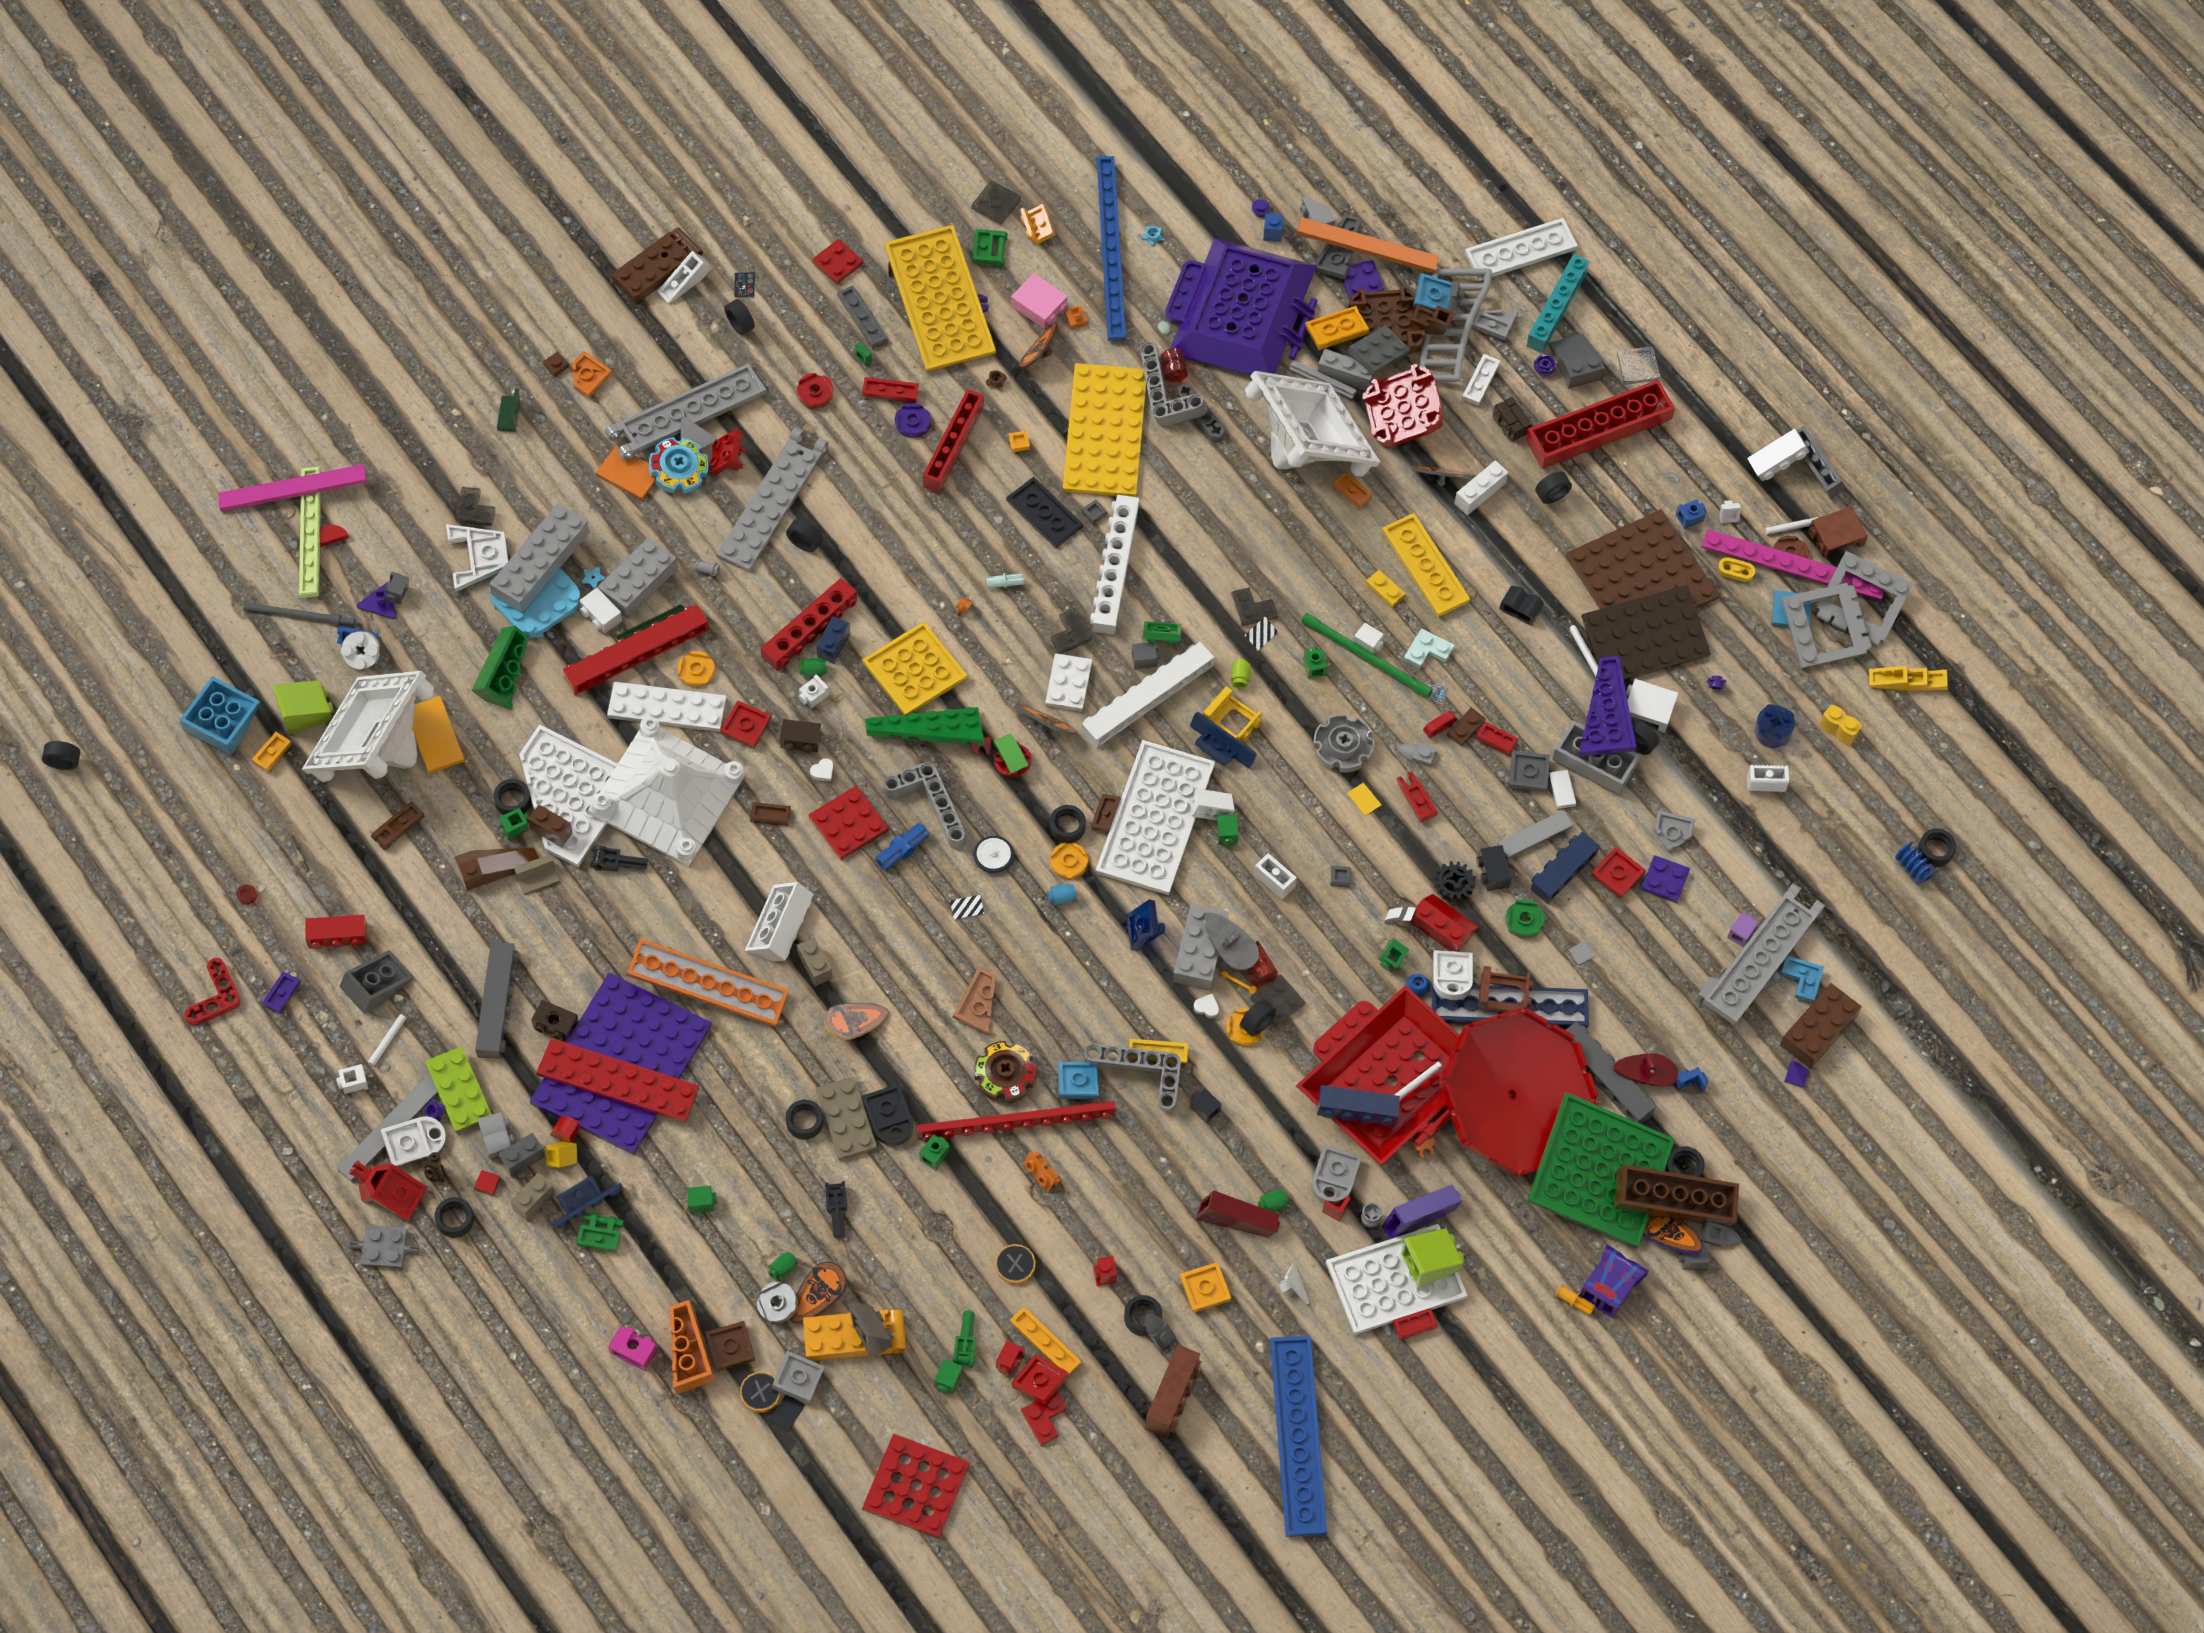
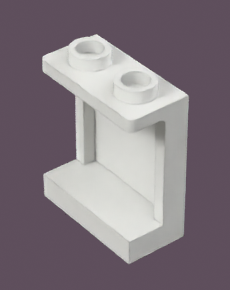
[1626,679,1678,733]

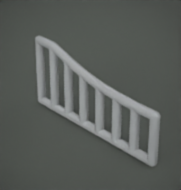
[1419,268,1492,382]

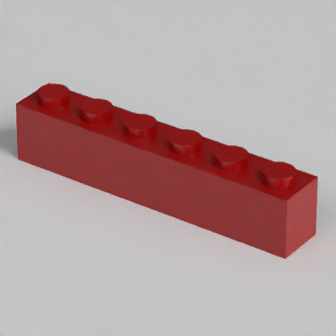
[922,389,984,493]

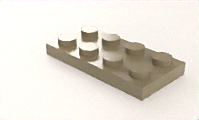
[816,1077,877,1161]

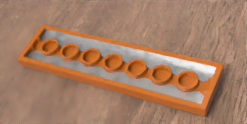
[627,938,788,1027]

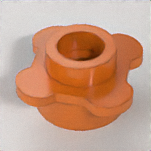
[956,595,972,614]

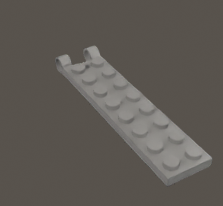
[605,363,766,461]
[717,427,829,573]
[1702,883,1825,1025]

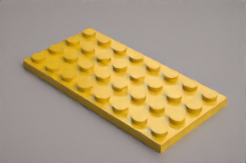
[884,225,996,372]
[1062,363,1146,497]

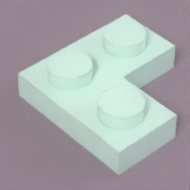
[1403,628,1454,669]

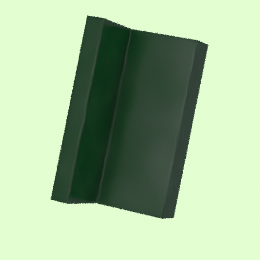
[497,389,521,432]

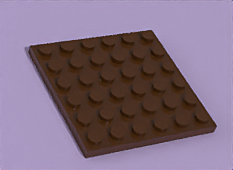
[1565,509,1719,609]

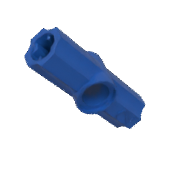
[875,823,929,871]

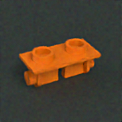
[1023,1151,1061,1193]

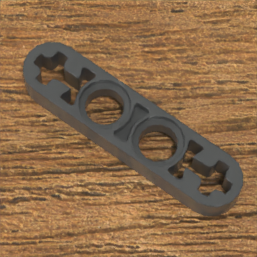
[1177,384,1224,442]

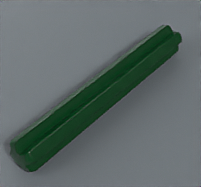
[616,604,684,641]

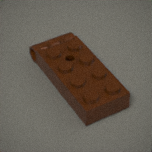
[611,227,703,305]

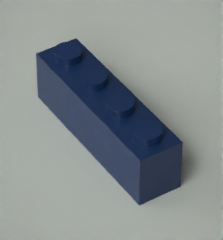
[1530,831,1600,904]
[1317,1085,1400,1126]

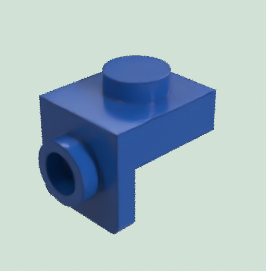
[1675,1067,1708,1092]

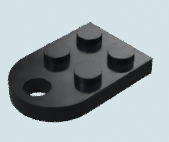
[861,1084,913,1146]

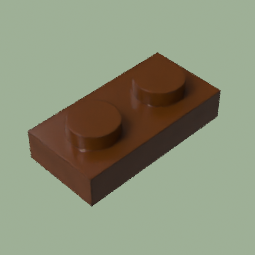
[1447,707,1486,747]
[1091,794,1121,833]

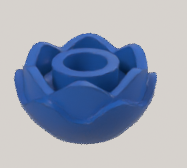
[1406,974,1430,997]

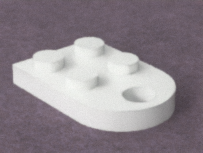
[1433,950,1473,1000]
[380,1117,446,1167]

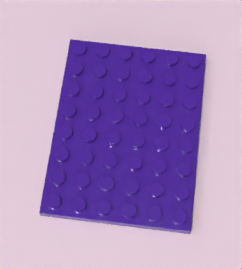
[530,973,712,1155]

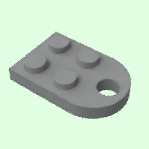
[1311,1145,1362,1205]

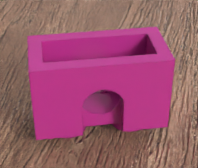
[608,1326,657,1371]

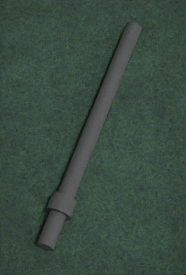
[244,602,356,626]

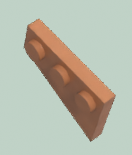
[952,966,996,1035]

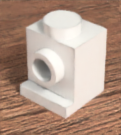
[798,674,829,709]
[336,1064,368,1094]

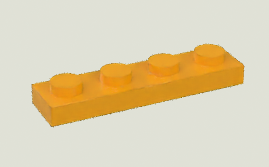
[1010,1307,1081,1375]

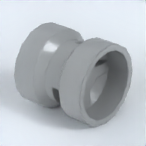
[1361,1202,1382,1228]

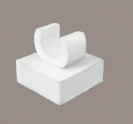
[1720,500,1741,523]

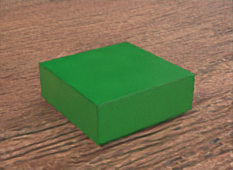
[855,342,872,366]

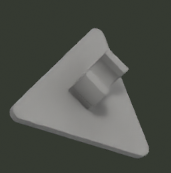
[681,417,716,448]

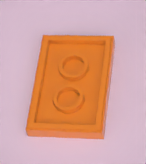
[595,446,657,501]

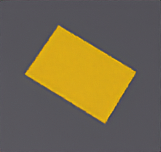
[1347,783,1381,815]

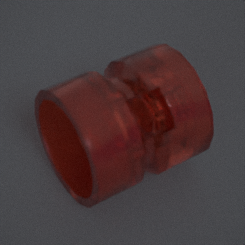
[1161,348,1188,383]

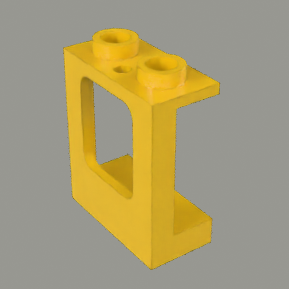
[1203,686,1263,742]

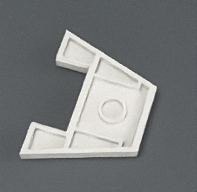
[446,524,508,592]

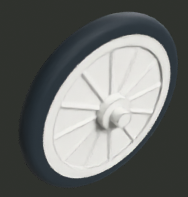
[973,836,1014,873]

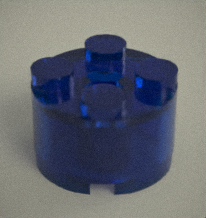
[1754,704,1795,749]

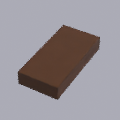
[750,802,791,826]

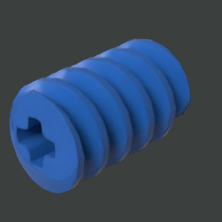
[1895,842,1937,884]

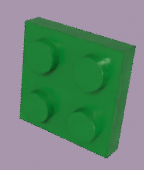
[1143,621,1181,643]

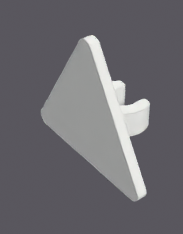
[1279,1264,1309,1305]

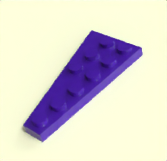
[1579,656,1636,757]

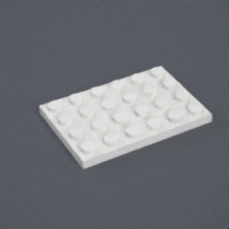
[1325,1224,1468,1335]

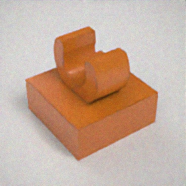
[1065,305,1088,329]
[1410,1137,1436,1158]

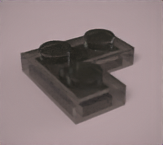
[455,487,496,526]
[1231,587,1278,626]
[1051,607,1093,654]

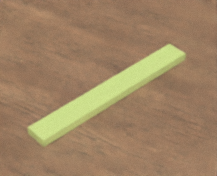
[299,467,321,598]

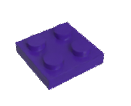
[1341,260,1384,299]
[1641,855,1690,903]

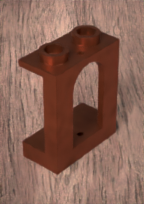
[1478,966,1533,1013]

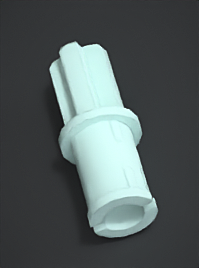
[987,573,1024,588]

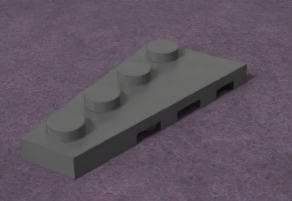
[1314,214,1362,279]

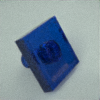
[1126,899,1165,951]

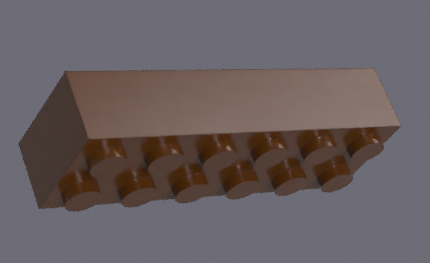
[1614,1165,1739,1227]

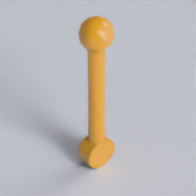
[1221,971,1257,995]

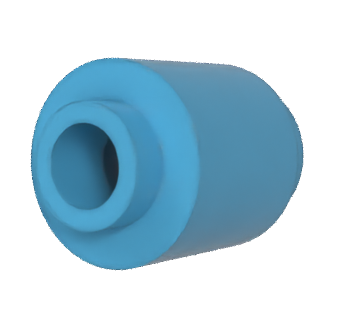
[1047,883,1077,906]

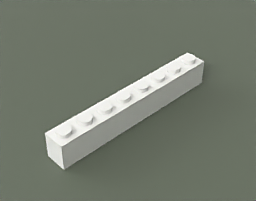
[1082,642,1214,748]

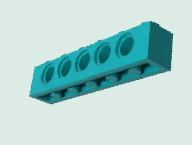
[1526,254,1590,354]

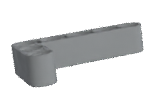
[1140,342,1207,426]
[883,762,965,850]
[1084,1044,1181,1113]

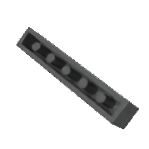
[475,942,519,1059]
[1566,1021,1656,1124]

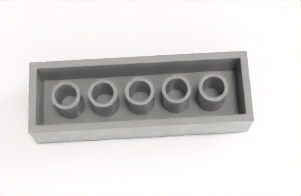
[489,503,590,613]

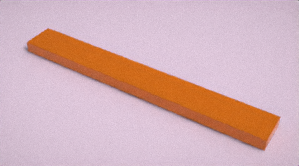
[1296,217,1439,273]

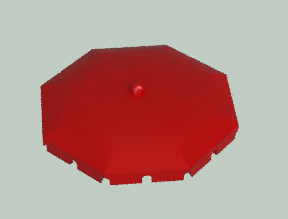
[1439,1008,1599,1177]

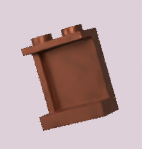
[1808,506,1868,558]

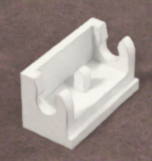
[1191,788,1234,820]

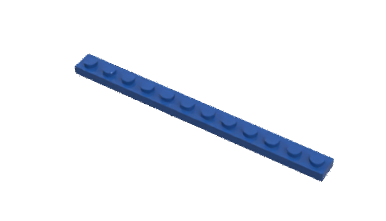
[1096,156,1126,341]

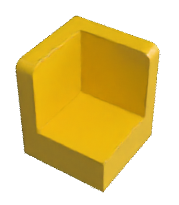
[545,1142,577,1168]

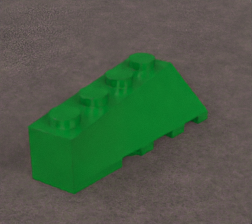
[471,626,529,709]

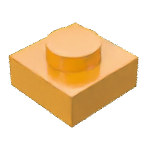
[1008,431,1030,453]

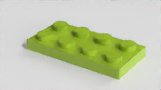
[425,1046,492,1133]

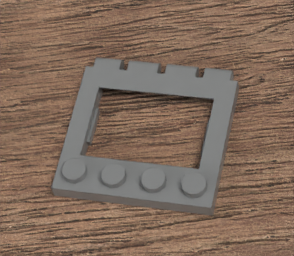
[1816,551,1913,647]
[1781,583,1873,669]

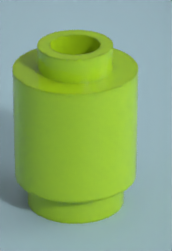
[1231,659,1251,689]

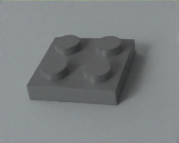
[1508,751,1550,792]

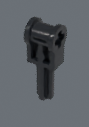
[590,846,648,872]
[825,1181,847,1239]

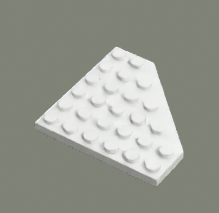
[519,724,618,868]

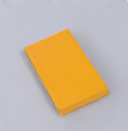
[412,696,465,774]

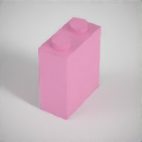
[1011,273,1068,329]

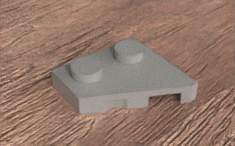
[1472,309,1518,341]

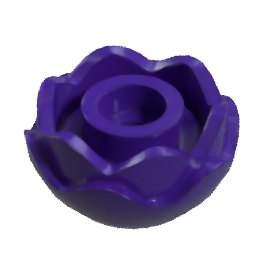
[1534,354,1557,376]

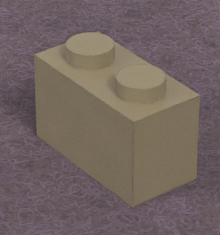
[797,937,832,986]
[511,1172,555,1222]

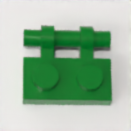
[576,1213,624,1253]

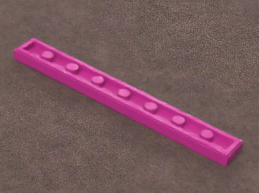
[218,464,367,512]

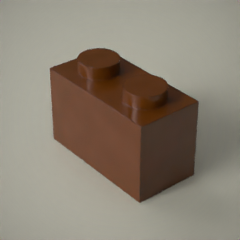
[528,804,573,847]

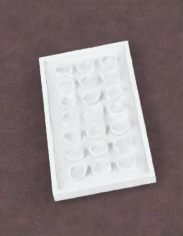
[1095,740,1215,895]

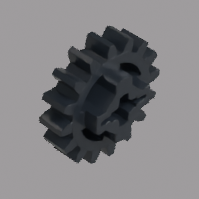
[1434,861,1476,902]

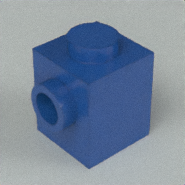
[1263,213,1283,242]

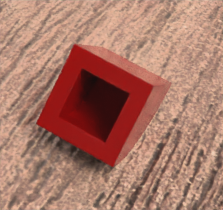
[550,1116,581,1143]

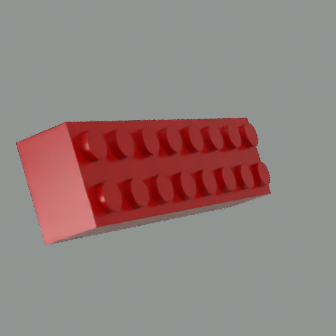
[1526,379,1675,469]

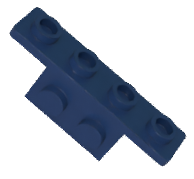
[1190,712,1257,768]
[549,1175,622,1229]

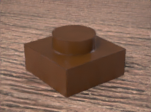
[543,351,569,377]

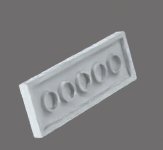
[1464,218,1578,281]
[607,682,727,732]

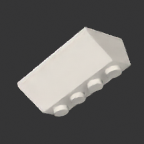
[745,882,814,962]

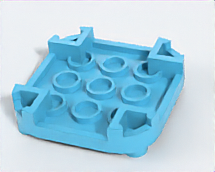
[489,568,581,640]

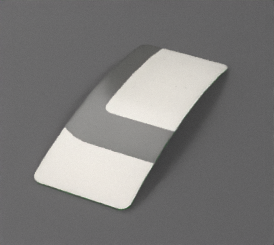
[1384,907,1415,923]

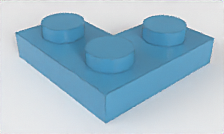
[1781,956,1824,1003]

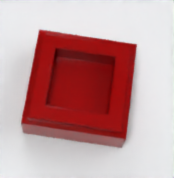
[474,1170,501,1196]

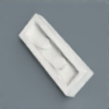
[1462,354,1500,406]

